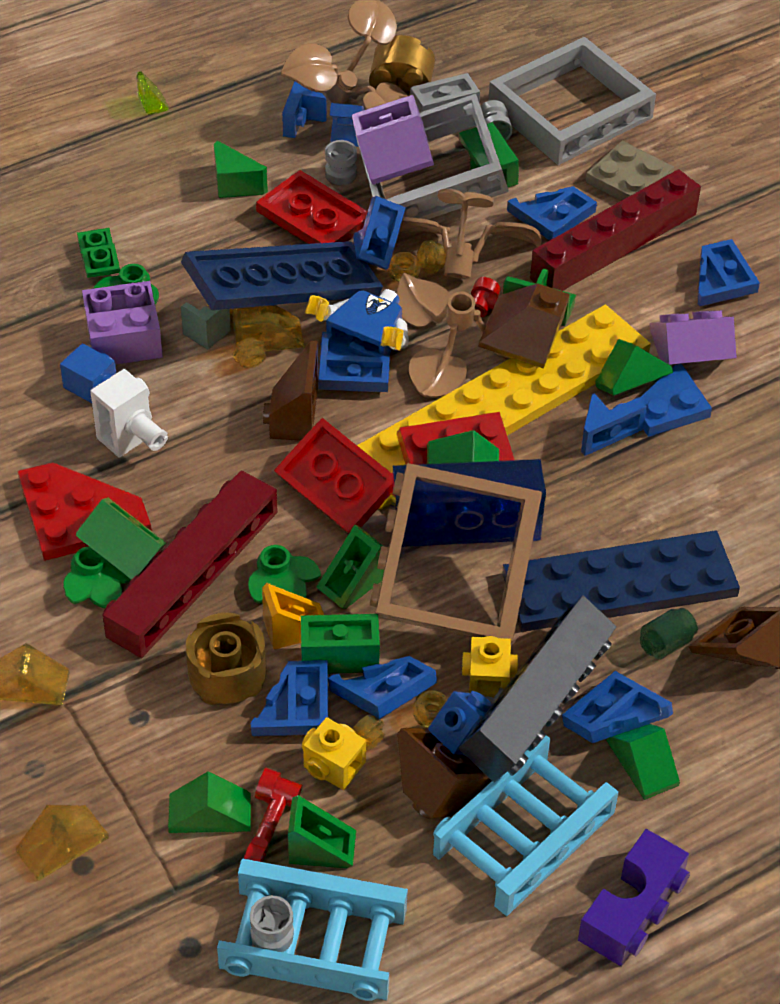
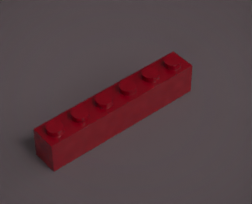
[530,169,701,291]
[102,470,278,659]

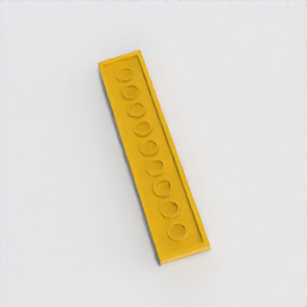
[357,304,651,510]

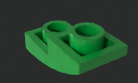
[77,228,120,278]

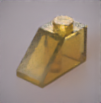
[231,305,304,355]

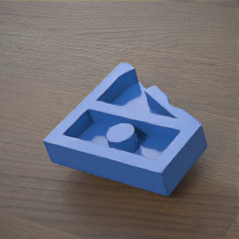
[507,186,597,240]
[698,239,760,306]
[318,332,390,392]
[640,363,712,437]
[328,656,437,719]
[251,660,328,736]
[562,671,673,743]

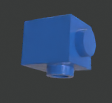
[60,343,116,403]
[428,691,492,755]

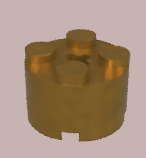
[369,35,435,96]
[186,612,266,705]

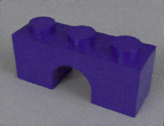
[578,829,690,967]

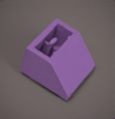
[352,95,434,185]
[82,281,163,364]
[650,310,737,364]

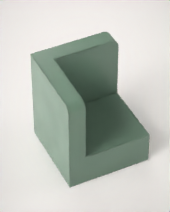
[181,302,231,350]

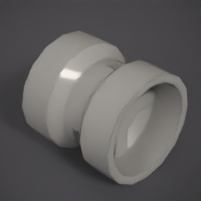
[480,100,512,141]
[325,140,357,185]
[250,895,294,952]

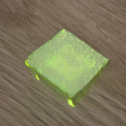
[136,71,169,115]

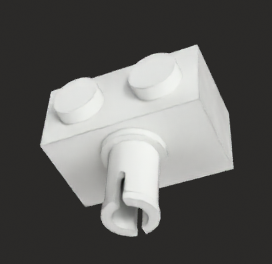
[90,369,168,458]

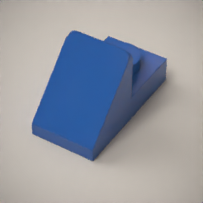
[282,81,327,138]
[330,103,365,147]
[353,196,406,270]
[581,394,647,456]

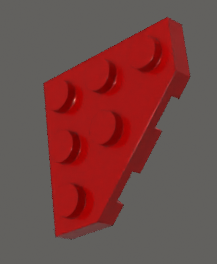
[17,462,152,561]

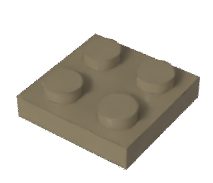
[586,140,675,201]

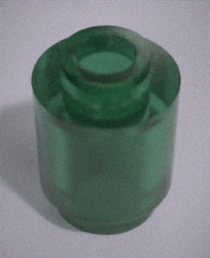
[640,608,698,659]

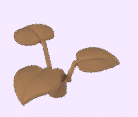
[281,0,408,110]
[398,189,541,279]
[397,273,510,398]

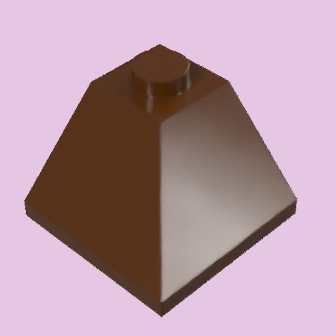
[478,283,570,369]
[263,341,318,441]
[688,607,780,669]
[397,728,492,819]

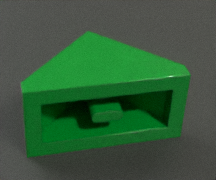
[214,141,268,198]
[595,339,673,395]
[427,430,499,482]
[316,525,384,609]
[606,724,680,800]
[168,771,251,833]
[288,795,356,868]

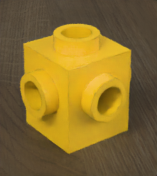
[462,636,518,698]
[302,717,367,790]

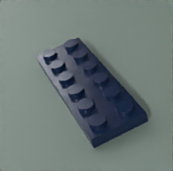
[181,241,383,310]
[502,530,740,632]

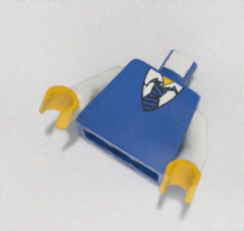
[305,289,409,357]

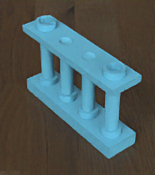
[433,735,619,916]
[217,859,408,1001]

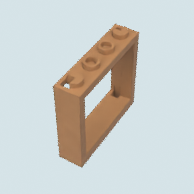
[369,463,542,643]

